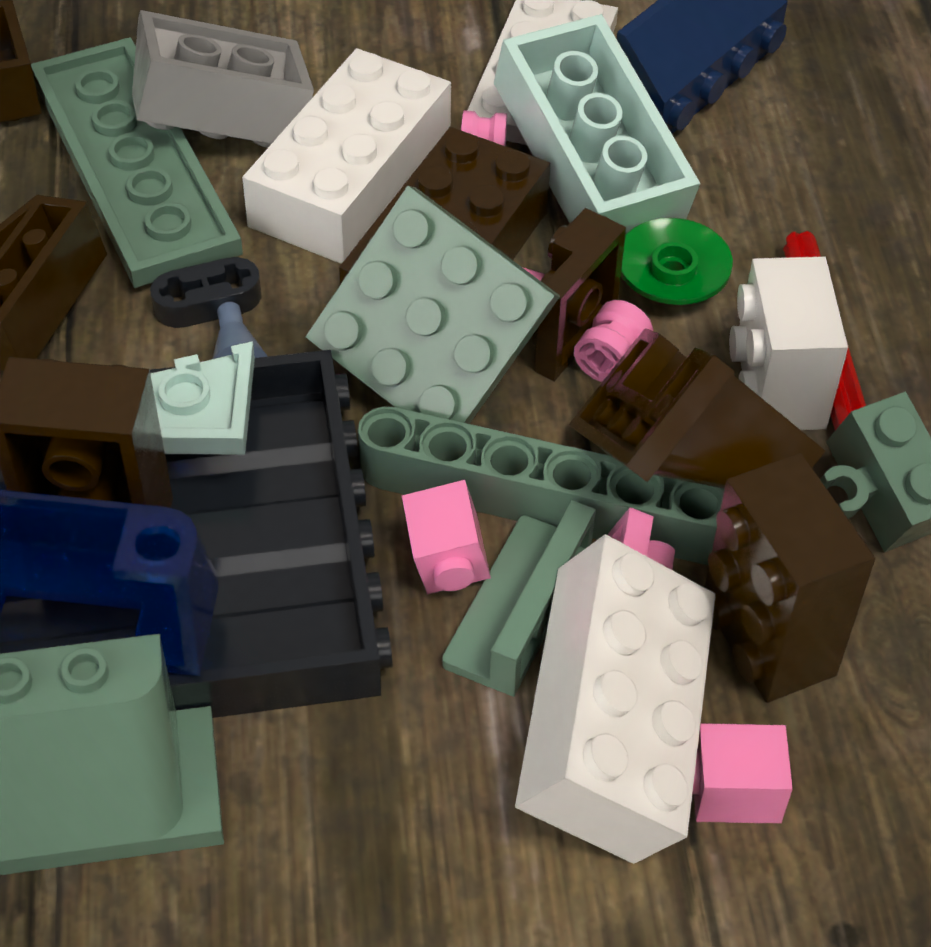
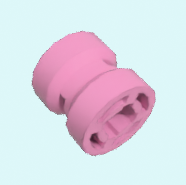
[574,300,653,382]

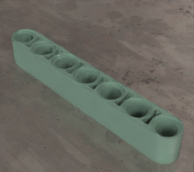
[358,406,725,565]

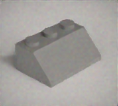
[132,10,314,148]

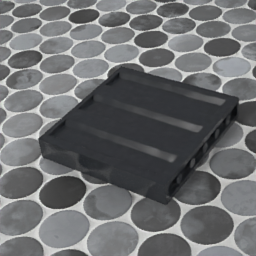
[0,350,393,718]

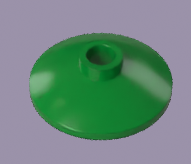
[621,218,733,305]

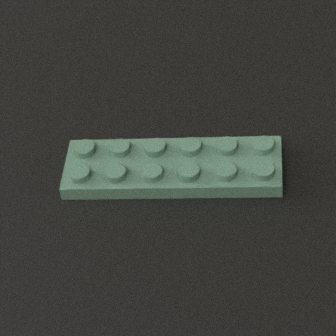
[31,37,243,288]

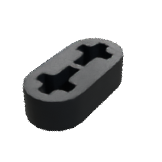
[150,257,262,328]

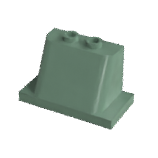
[0,634,224,875]

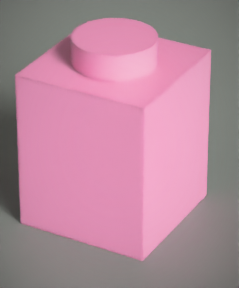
[402,480,491,594]
[692,723,793,823]

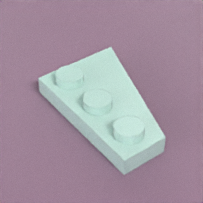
[150,341,255,455]

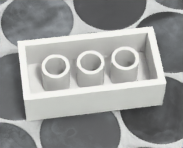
[242,48,451,264]
[515,534,715,864]

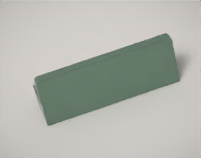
[442,500,596,697]

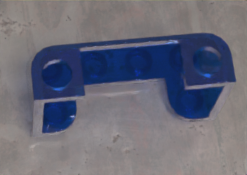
[0,490,219,676]

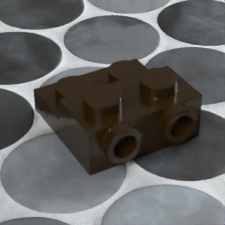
[532,208,626,381]

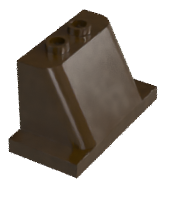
[569,328,825,489]

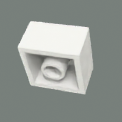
[729,256,848,430]

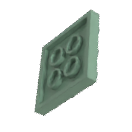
[306,186,560,424]

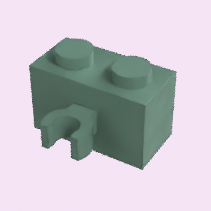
[820,391,931,552]

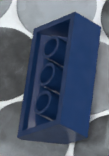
[616,0,788,134]

